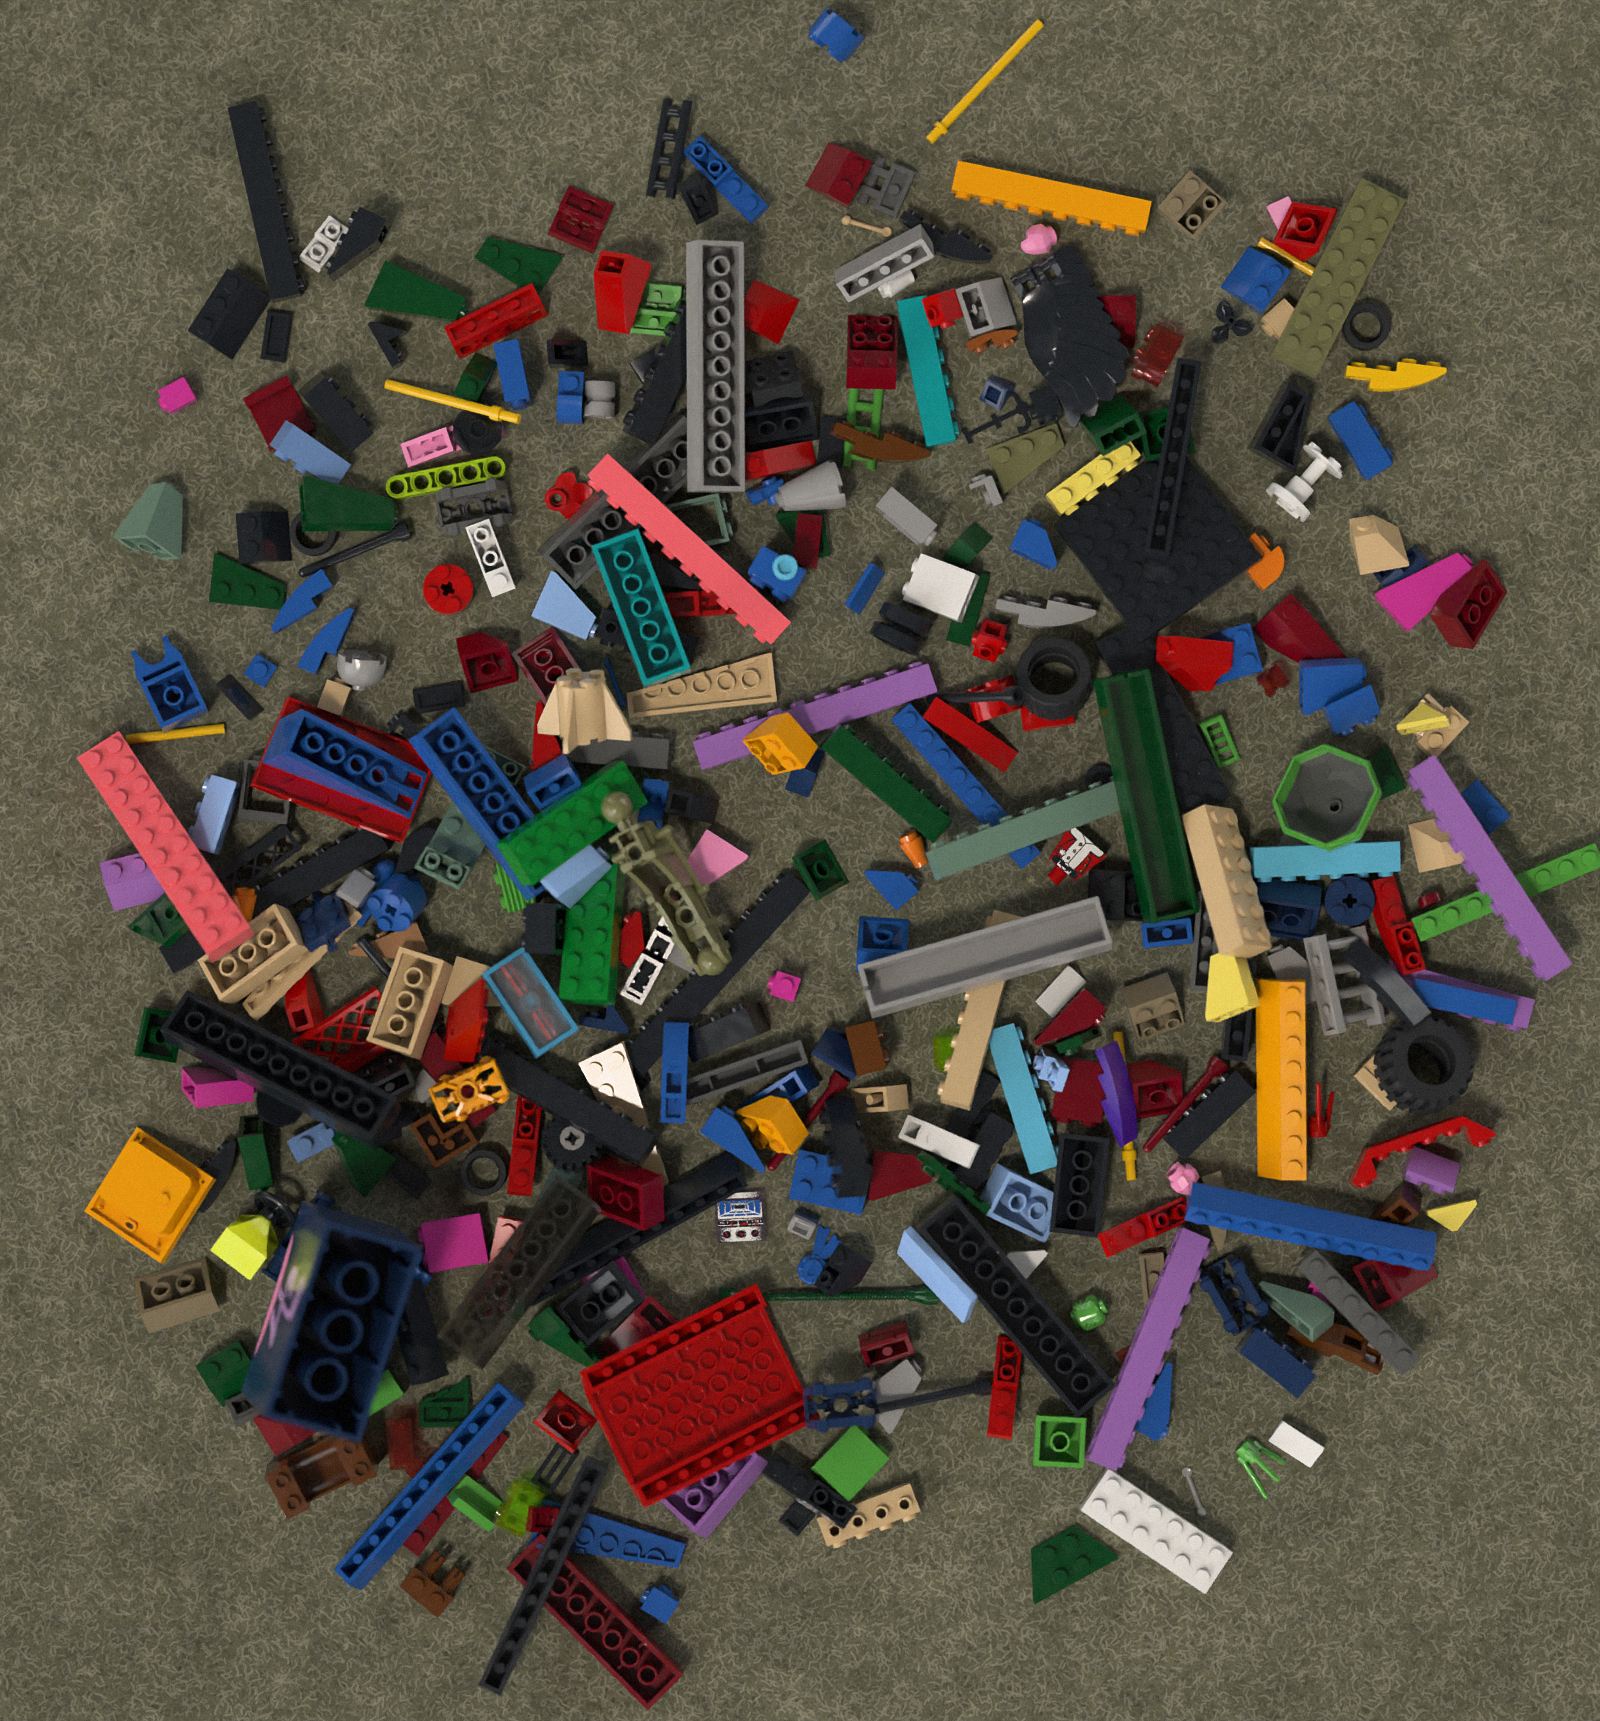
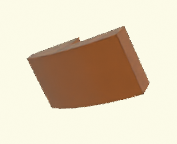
[965,330,1018,354]

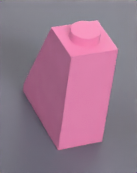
[687,830,749,885]

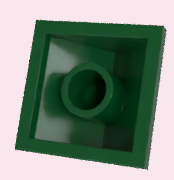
[1137,407,1195,462]
[792,840,849,901]
[134,1007,179,1063]

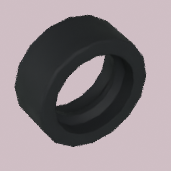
[1342,303,1390,351]
[289,512,338,557]
[460,1149,508,1196]

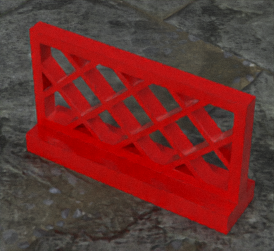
[292,986,387,1073]

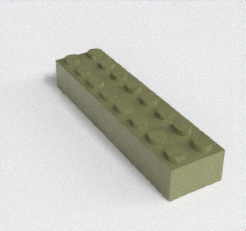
[1270,178,1406,379]

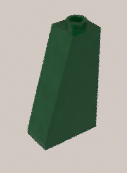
[364,260,469,322]
[298,476,398,531]

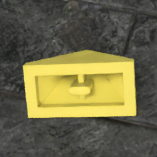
[1397,702,1451,735]
[1425,1199,1477,1231]

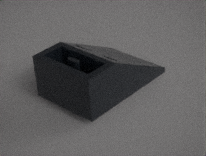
[326,207,390,281]
[1088,870,1143,921]

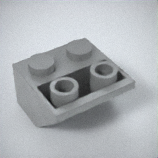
[955,277,1017,340]

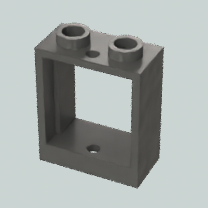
[238,756,292,825]

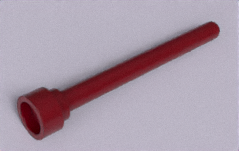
[1143,1056,1228,1153]
[767,1071,850,1171]

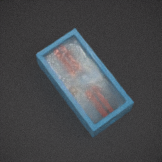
[481,947,579,1058]

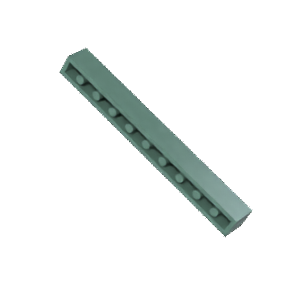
[925,776,1120,881]

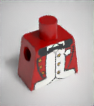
[1047,828,1106,886]

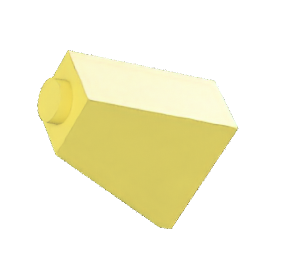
[1205,950,1260,1022]

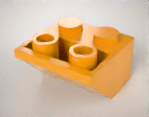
[742,712,818,775]
[736,1096,809,1155]

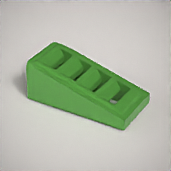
[1196,712,1240,769]

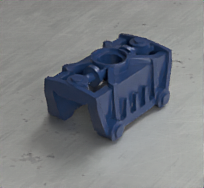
[1199,1254,1269,1336]
[803,1377,879,1433]

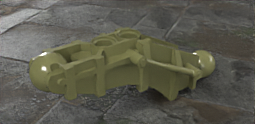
[601,792,732,976]

